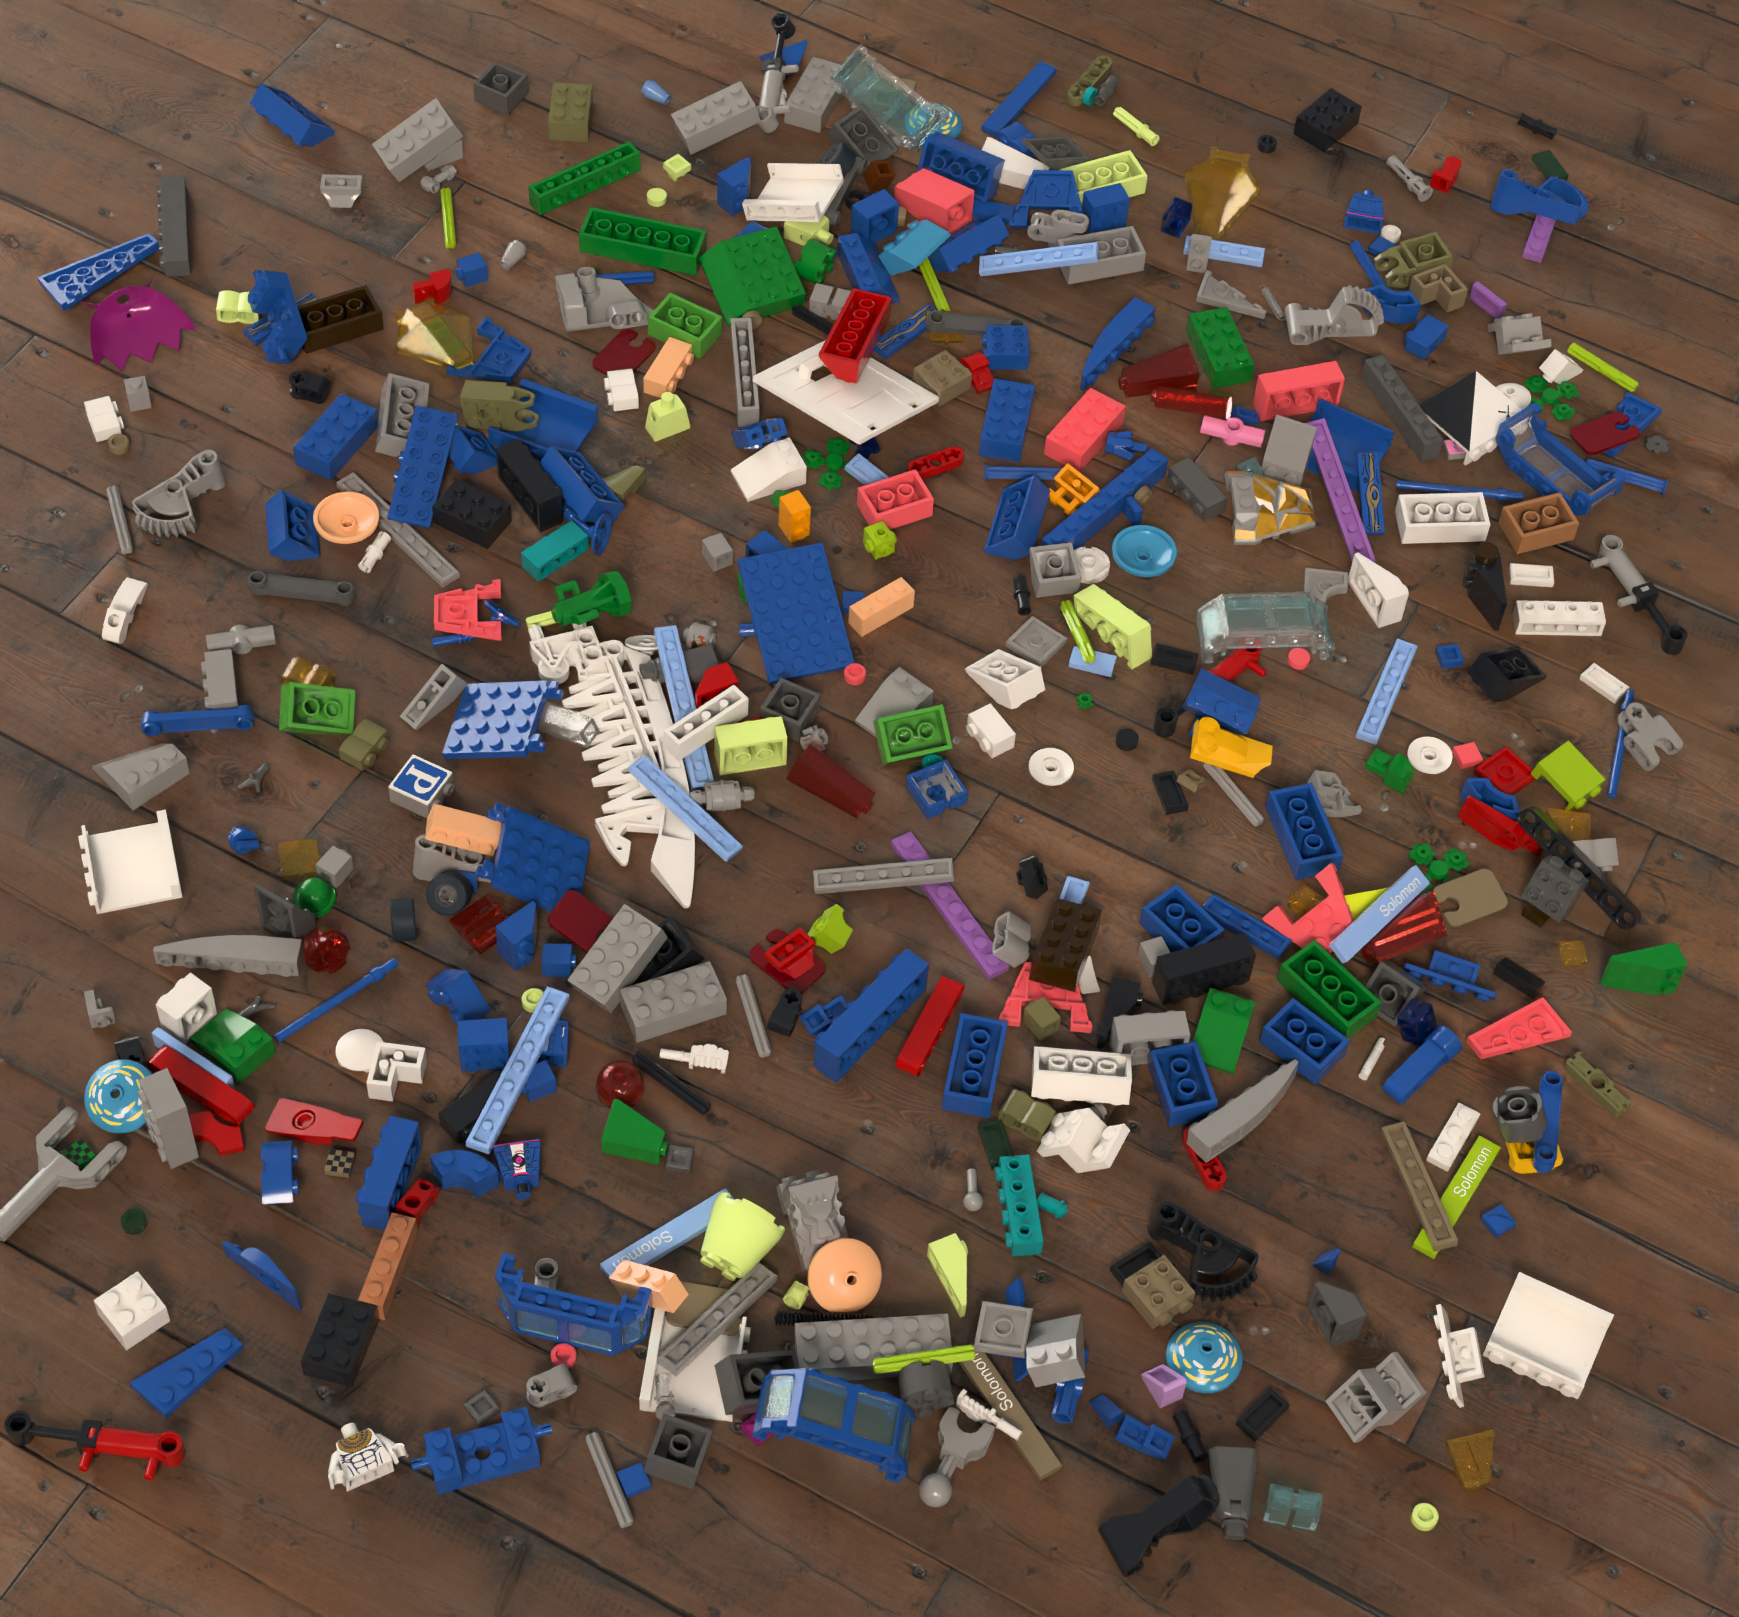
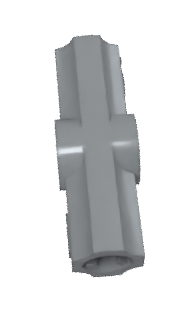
[206,625,276,654]

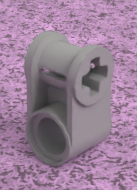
[526,1364,578,1408]

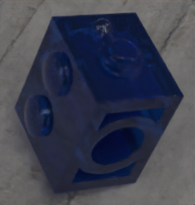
[1161,197,1192,238]
[1397,999,1437,1046]

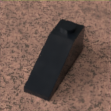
[1097,977,1143,1049]
[439,1071,500,1145]

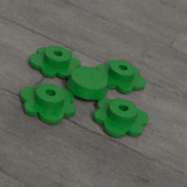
[1524,376,1579,421]
[801,438,853,490]
[1408,843,1469,900]

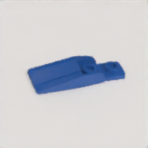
[222,1240,302,1311]

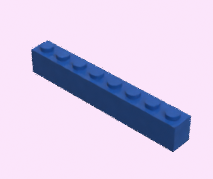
[1041,448,1168,550]

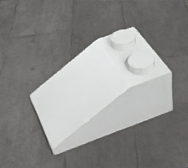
[731,437,807,502]
[1348,553,1409,628]
[965,649,1045,710]

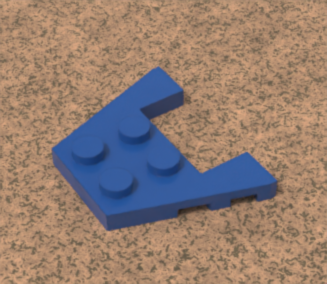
[1009,170,1083,229]
[446,317,531,383]

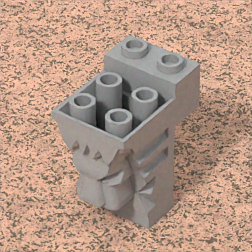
[776,1170,848,1272]

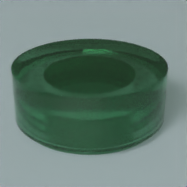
[121,1208,147,1235]

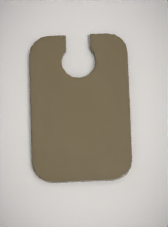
[1432,869,1508,928]
[666,1282,742,1336]

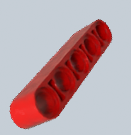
[895,975,965,1077]
[146,1045,255,1126]

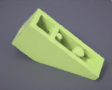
[927,1233,968,1318]

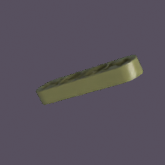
[1067,55,1113,106]

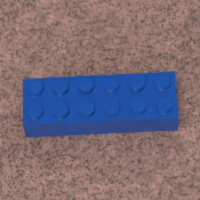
[814,949,929,1083]

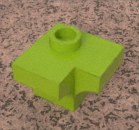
[808,904,853,954]

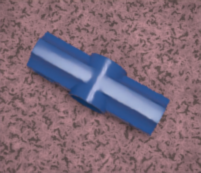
[1051,1348,1089,1424]

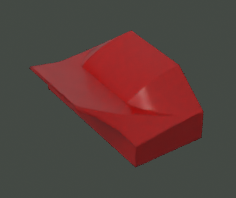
[764,927,816,979]

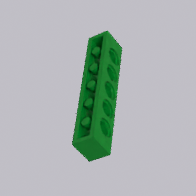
[528,141,641,215]

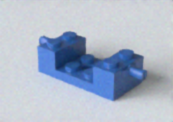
[248,270,307,364]
[411,1407,553,1494]

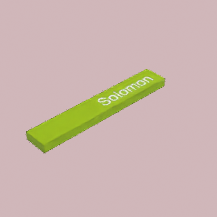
[1412,1135,1501,1259]

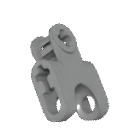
[1027,210,1089,248]
[1617,702,1683,771]

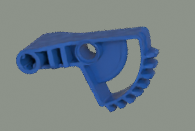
[1490,170,1589,225]

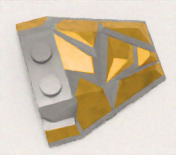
[1224,471,1316,545]

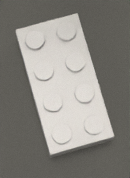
[1395,492,1490,544]
[1031,1046,1132,1105]

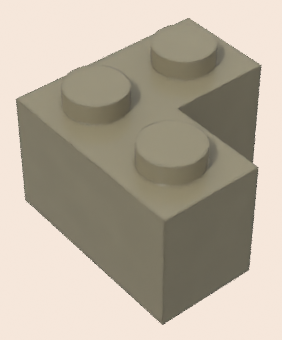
[1408,263,1468,312]

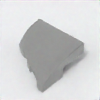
[1307,770,1362,817]

